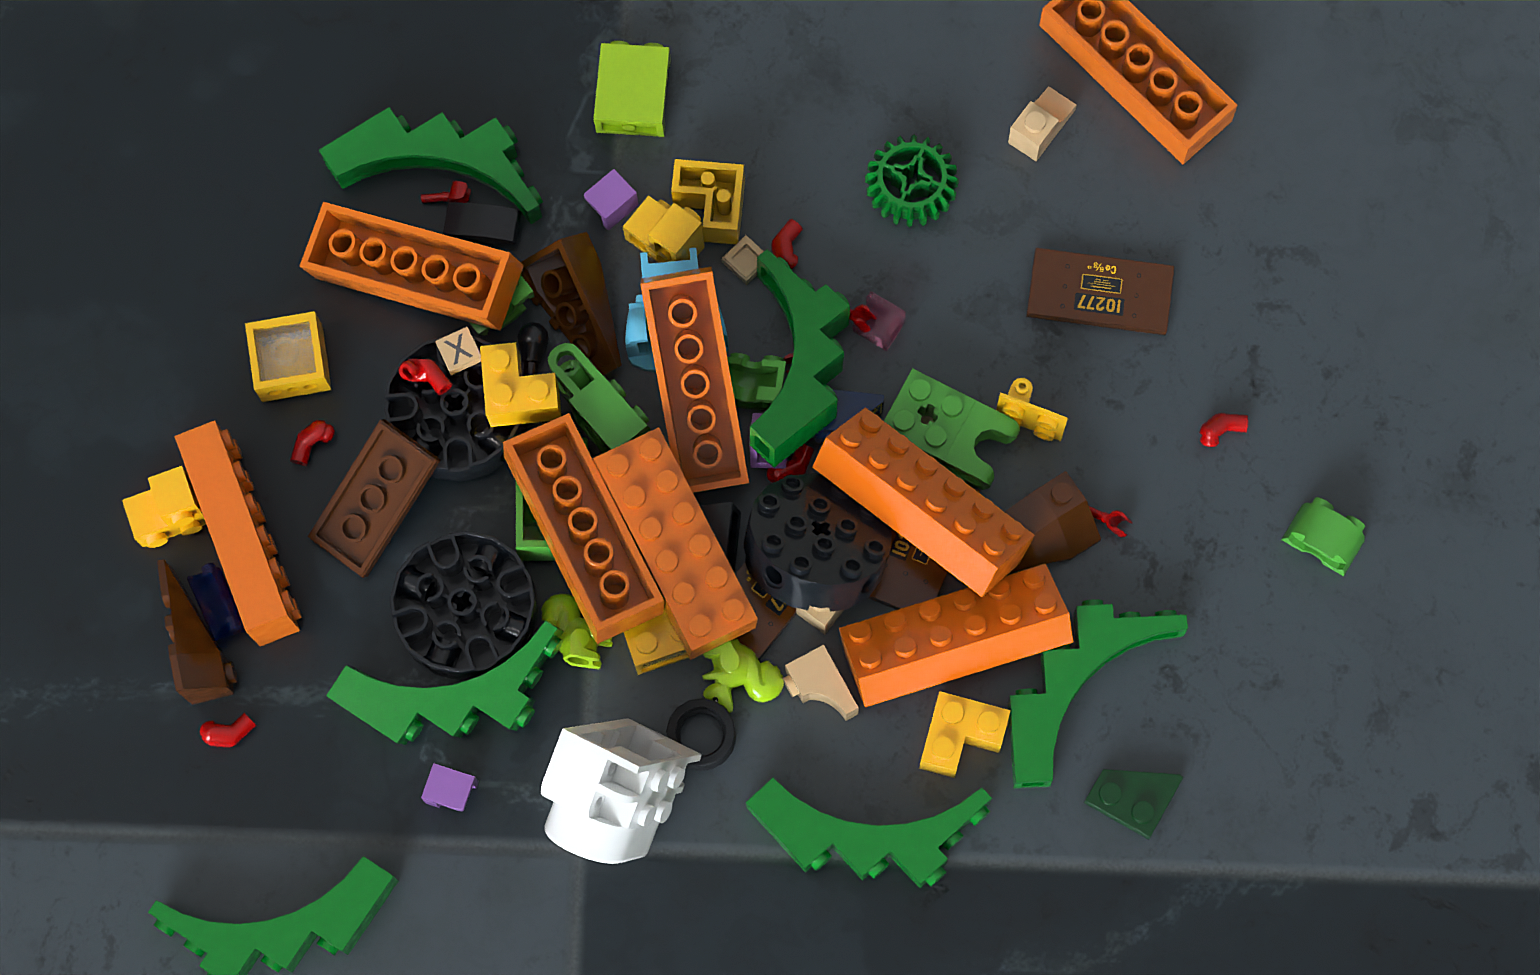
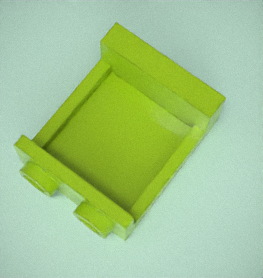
[594,41,671,137]

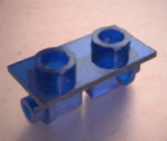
[187,563,246,641]

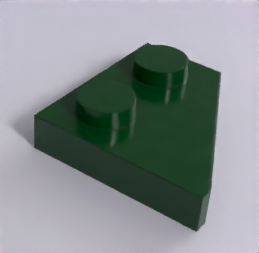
[1084,769,1184,840]

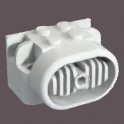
[541,718,702,864]

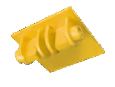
[996,378,1068,441]

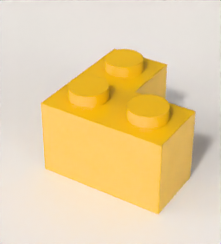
[671,159,745,244]
[623,195,705,263]
[480,342,562,427]
[122,466,206,548]
[919,691,1011,778]

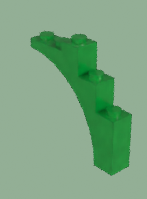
[319,107,543,224]
[749,249,850,468]
[1007,599,1188,788]
[326,621,564,745]
[746,778,992,889]
[148,856,399,975]

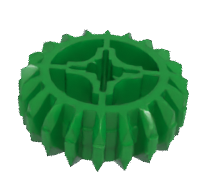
[865,134,959,228]

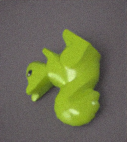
[541,594,613,670]
[702,639,784,713]

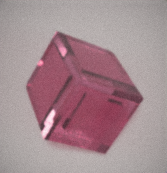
[852,291,906,351]

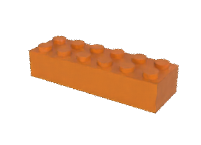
[1039,0,1238,165]
[299,202,524,331]
[640,266,749,493]
[812,407,1035,597]
[503,413,664,644]
[174,420,302,647]
[593,427,758,660]
[839,564,1073,707]

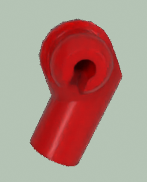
[399,358,452,395]
[290,420,335,466]
[767,444,814,483]
[200,712,257,748]

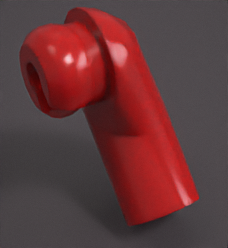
[771,219,803,270]
[1199,413,1248,447]

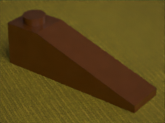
[521,231,622,376]
[959,471,1101,586]
[157,559,237,705]

